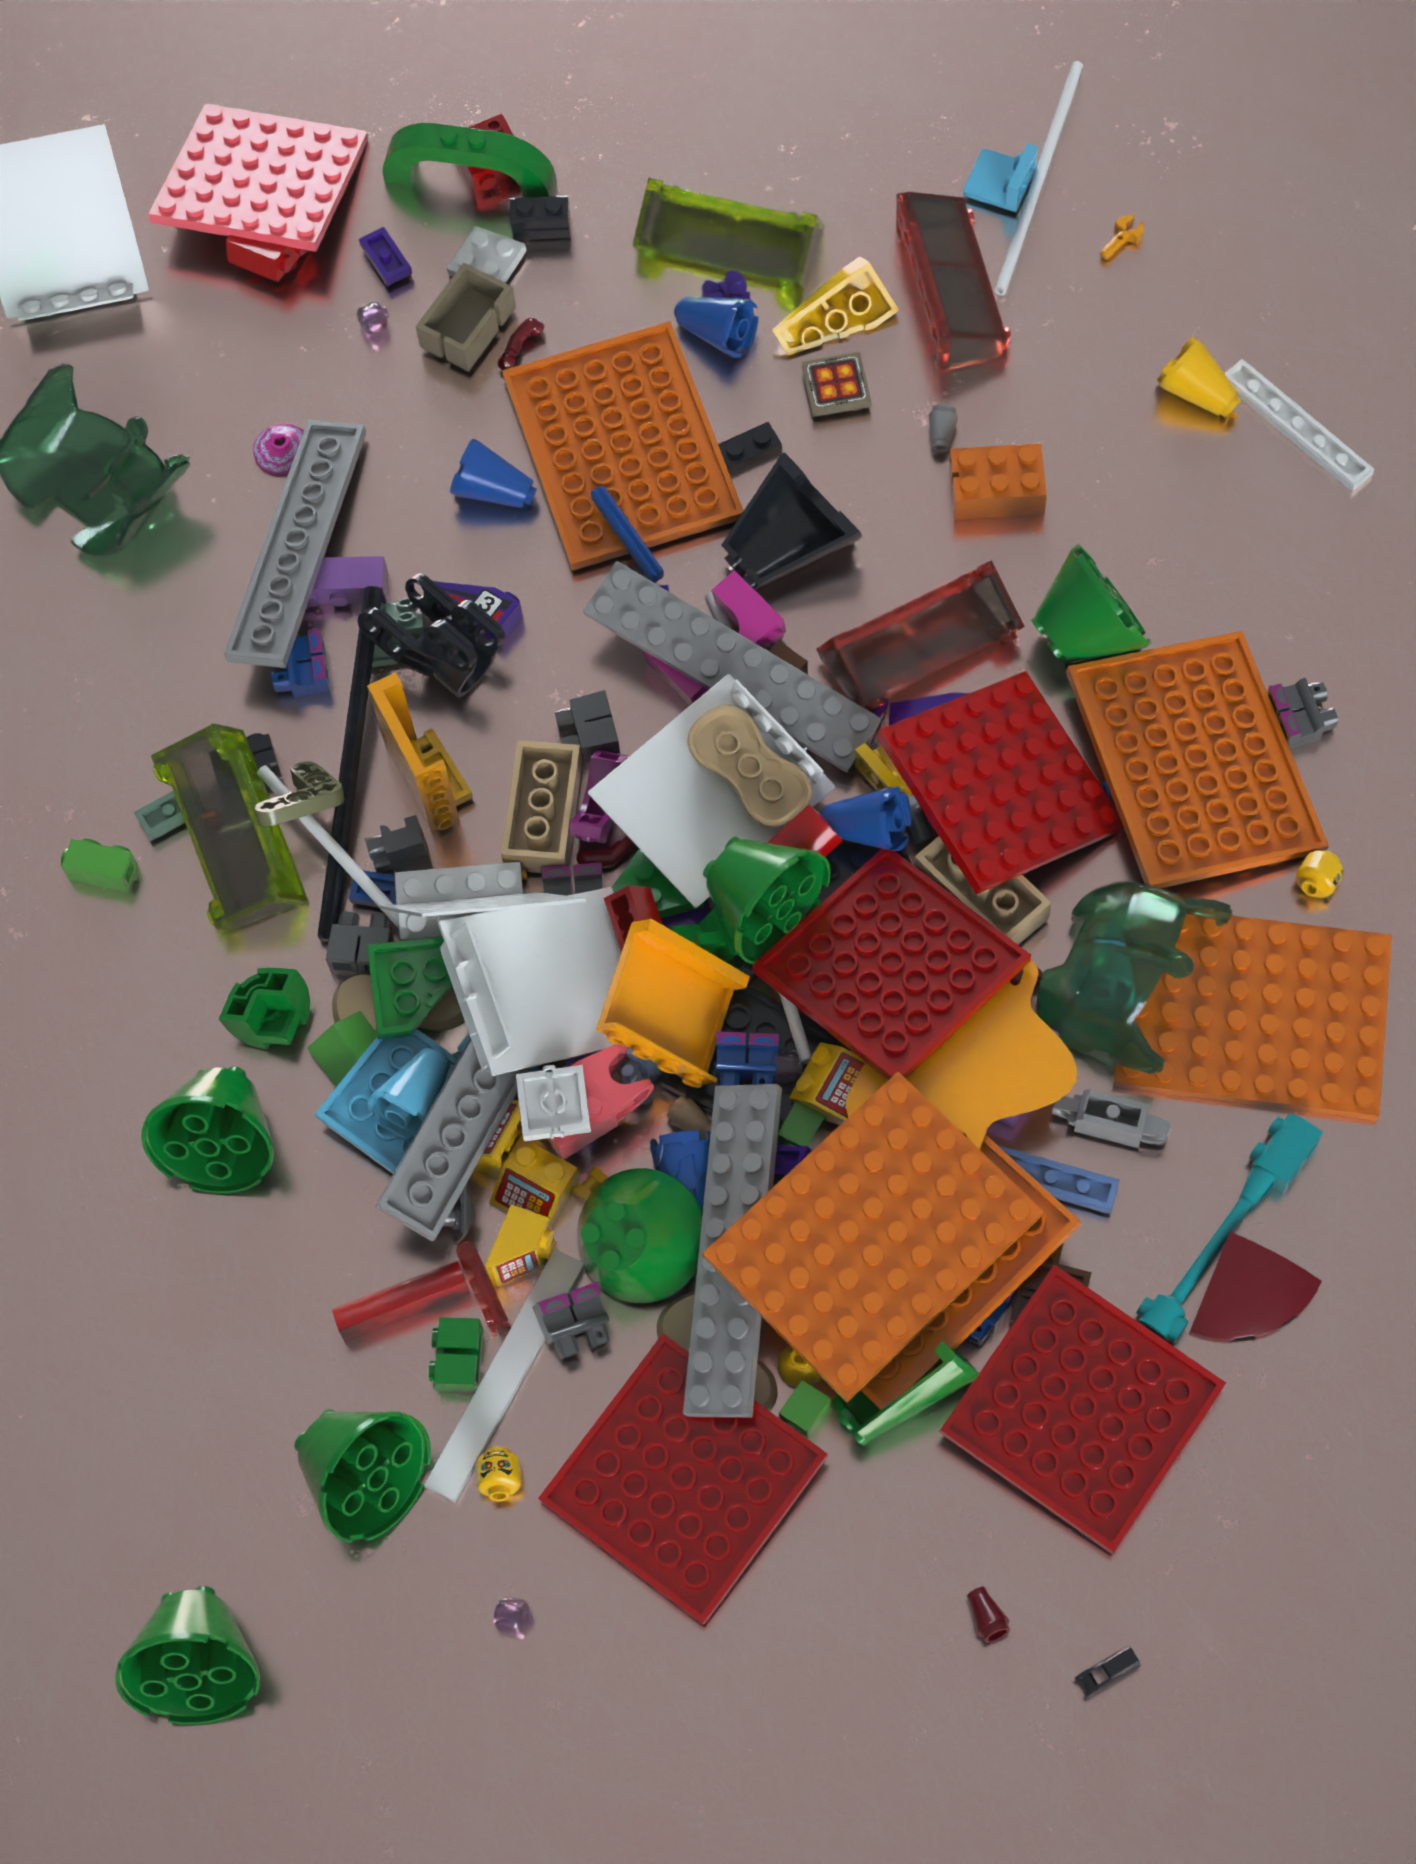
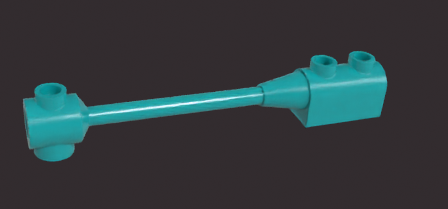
[1136,1114,1323,1343]

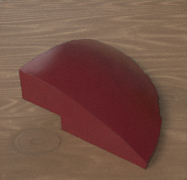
[1189,1232,1322,1341]

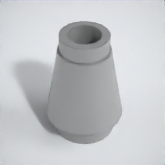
[928,404,958,452]

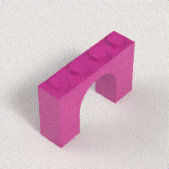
[642,570,786,706]

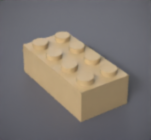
[501,740,583,873]
[915,836,1051,945]

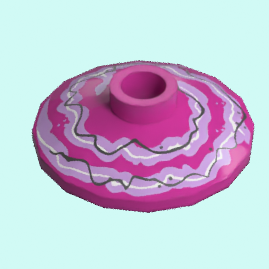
[253,424,304,476]

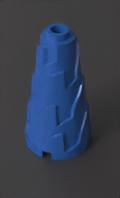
[650,1130,711,1214]

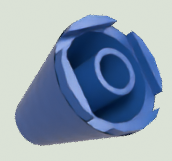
[674,296,759,358]
[450,439,537,508]
[820,787,912,851]

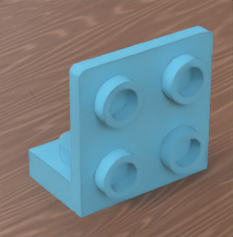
[963,143,1038,212]

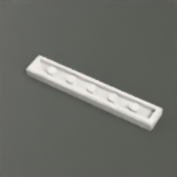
[1225,359,1374,492]

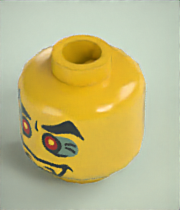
[1296,850,1344,898]
[476,1447,521,1501]

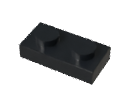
[718,421,782,474]

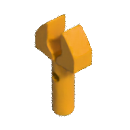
[1100,215,1144,260]

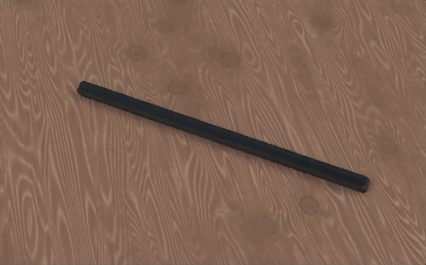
[317,586,382,942]

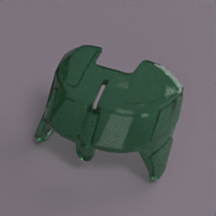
[0,363,190,556]
[1037,881,1233,1074]

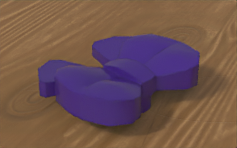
[701,270,751,299]

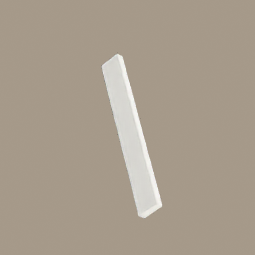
[424,1249,584,1503]

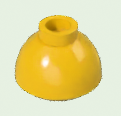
[777,1345,821,1388]

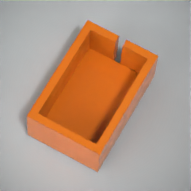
[949,443,1047,520]

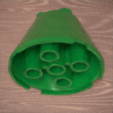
[1031,543,1152,665]
[703,836,831,964]
[141,1066,274,1194]
[577,1168,703,1303]
[294,1409,431,1543]
[115,1586,260,1724]

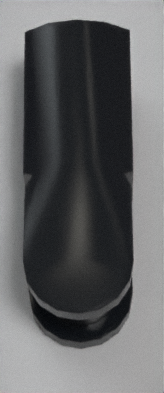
[1074,1645,1141,1699]

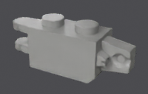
[1052,1089,1171,1148]

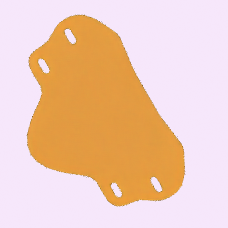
[845,960,1077,1150]

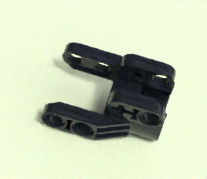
[357,573,505,698]

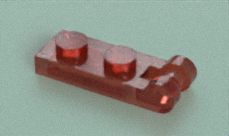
[456,1241,511,1335]

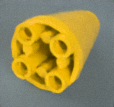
[1156,336,1241,418]

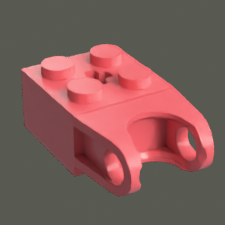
[547,1044,654,1160]

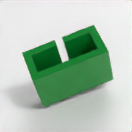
[429,1317,483,1393]

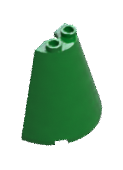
[832,1341,980,1446]

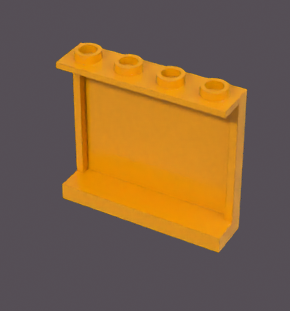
[367,672,459,833]
[596,918,750,1088]

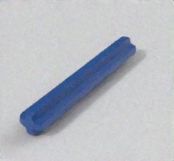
[591,486,664,583]

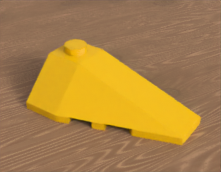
[772,257,899,356]

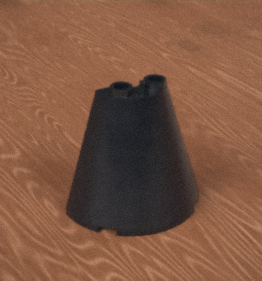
[721,452,862,590]

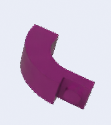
[569,750,628,843]

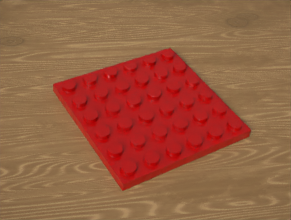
[875,671,1124,895]
[752,845,1031,1080]
[939,1264,1226,1554]
[538,1333,828,1626]

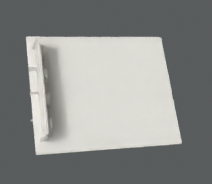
[0,124,149,321]
[588,674,835,909]
[380,862,586,940]
[438,887,622,1076]

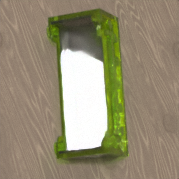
[632,178,824,292]
[151,723,309,931]

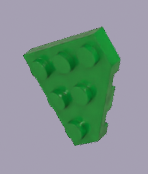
[611,849,704,918]
[367,937,453,1039]

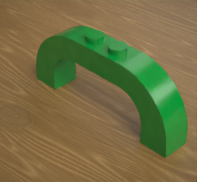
[382,123,557,197]

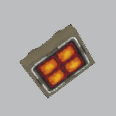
[802,352,872,417]

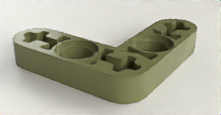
[255,761,345,826]

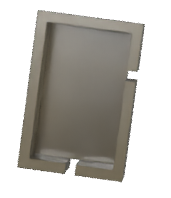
[415,262,516,371]

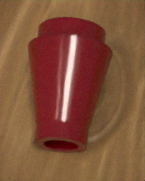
[967,1587,1010,1643]

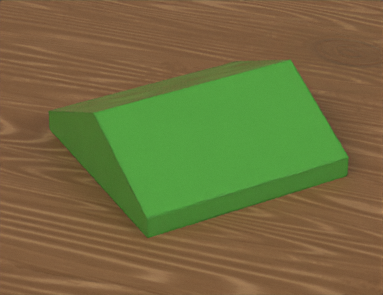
[307,1011,377,1087]

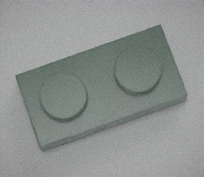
[134,782,204,842]

